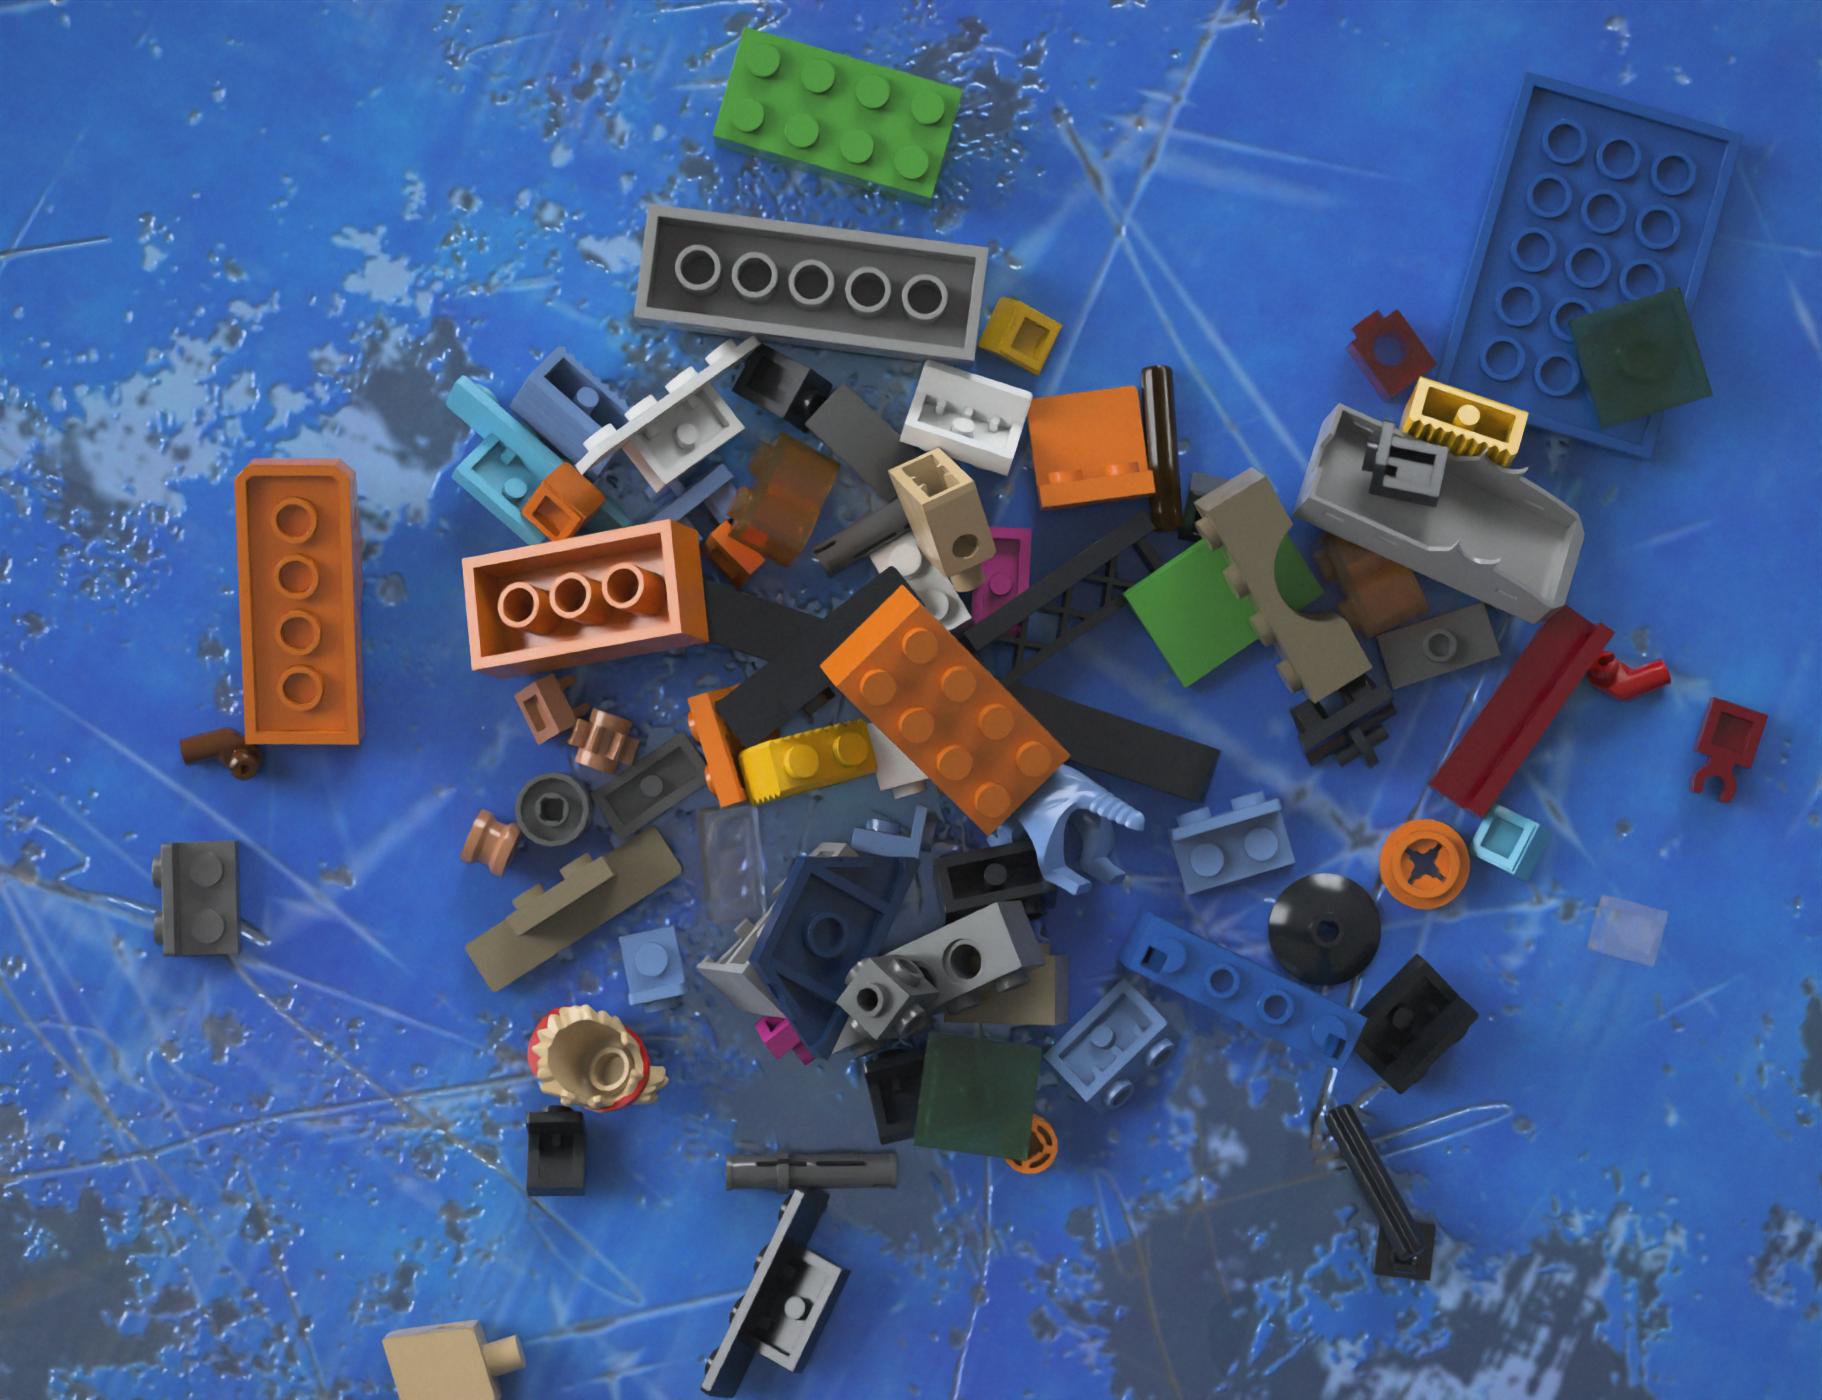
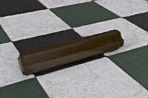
[1141,365,1183,533]

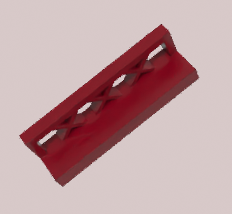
[1427,604,1615,818]

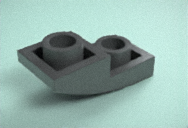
[805,382,921,503]

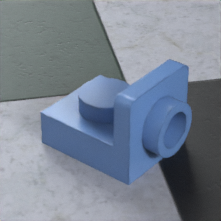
[851,804,937,859]
[619,925,689,1013]

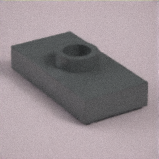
[1374,602,1501,690]

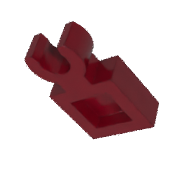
[1689,697,1768,803]

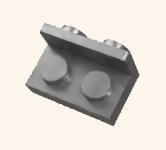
[152,840,242,957]

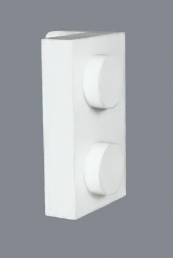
[899,360,1033,476]

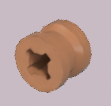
[460,809,523,878]

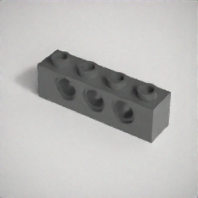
[832,900,1046,1059]

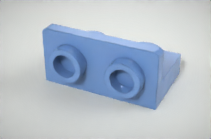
[1167,790,1296,895]
[1043,977,1181,1115]

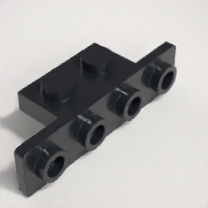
[715,566,926,748]
[700,1185,851,1398]

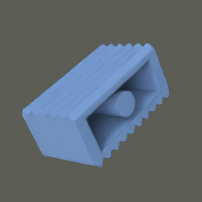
[509,346,632,481]

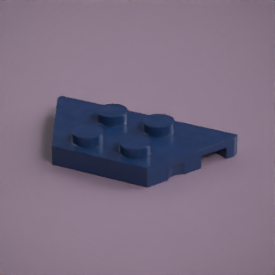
[748,856,921,1061]

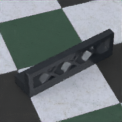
[956,510,1165,688]

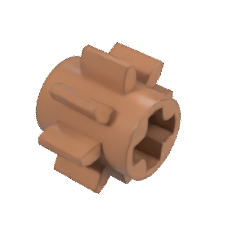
[567,708,640,775]

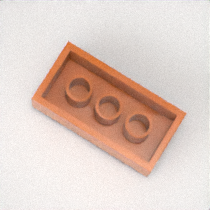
[462,519,709,679]
[820,584,1071,837]

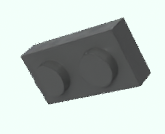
[589,731,707,841]

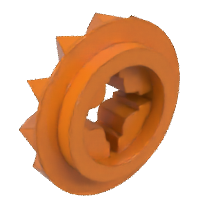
[1379,819,1470,909]

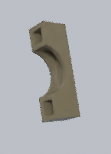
[1193,467,1373,703]

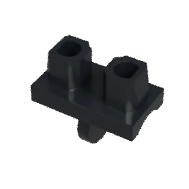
[1291,673,1397,769]

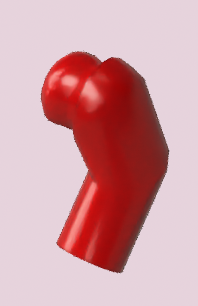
[1586,650,1671,702]

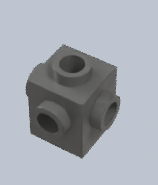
[836,955,940,1041]

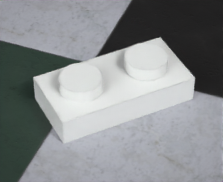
[869,530,975,637]

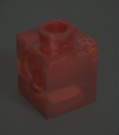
[1345,309,1437,402]

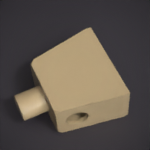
[888,447,996,592]
[382,1320,526,1400]

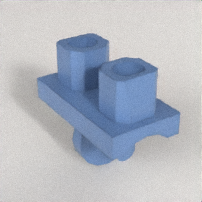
[641,461,744,542]

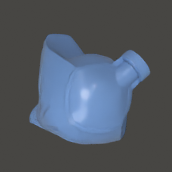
[986,764,1145,896]

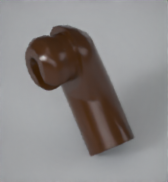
[180,727,263,781]

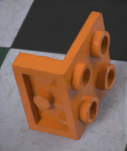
[1027,386,1156,512]

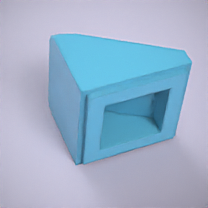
[1468,803,1551,882]

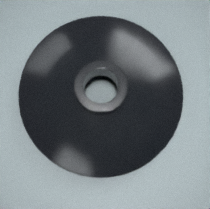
[1268,873,1381,986]

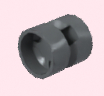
[515,772,596,847]

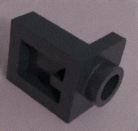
[731,342,833,433]

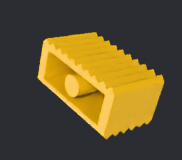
[1398,376,1529,468]
[737,718,878,806]

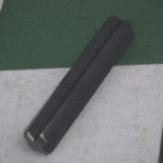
[1324,1104,1427,1261]

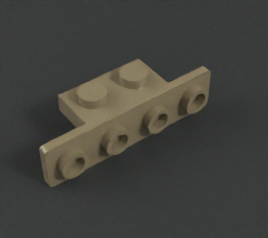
[465,826,683,992]

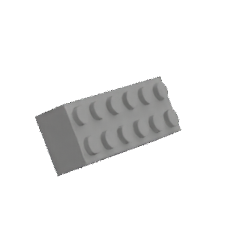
[634,204,989,368]

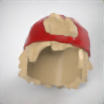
[527,1004,669,1113]

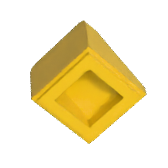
[978,297,1063,376]

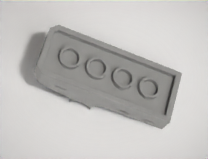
[1292,403,1585,624]

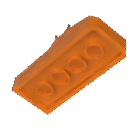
[234,458,365,745]

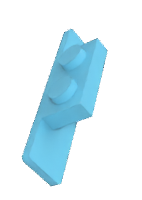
[446,375,633,546]

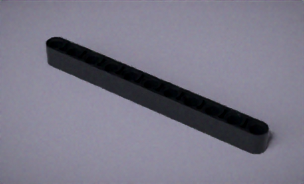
[703,579,1221,805]

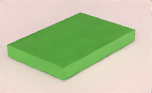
[1122,533,1325,688]

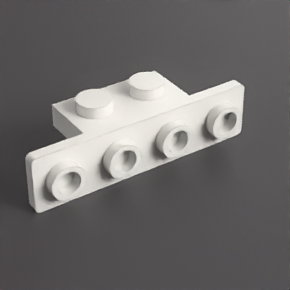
[575,336,761,493]

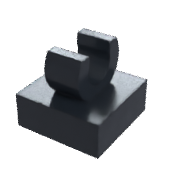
[1371,1219,1436,1281]

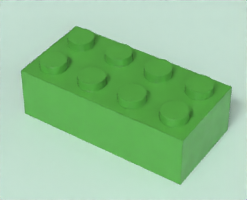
[712,26,963,208]

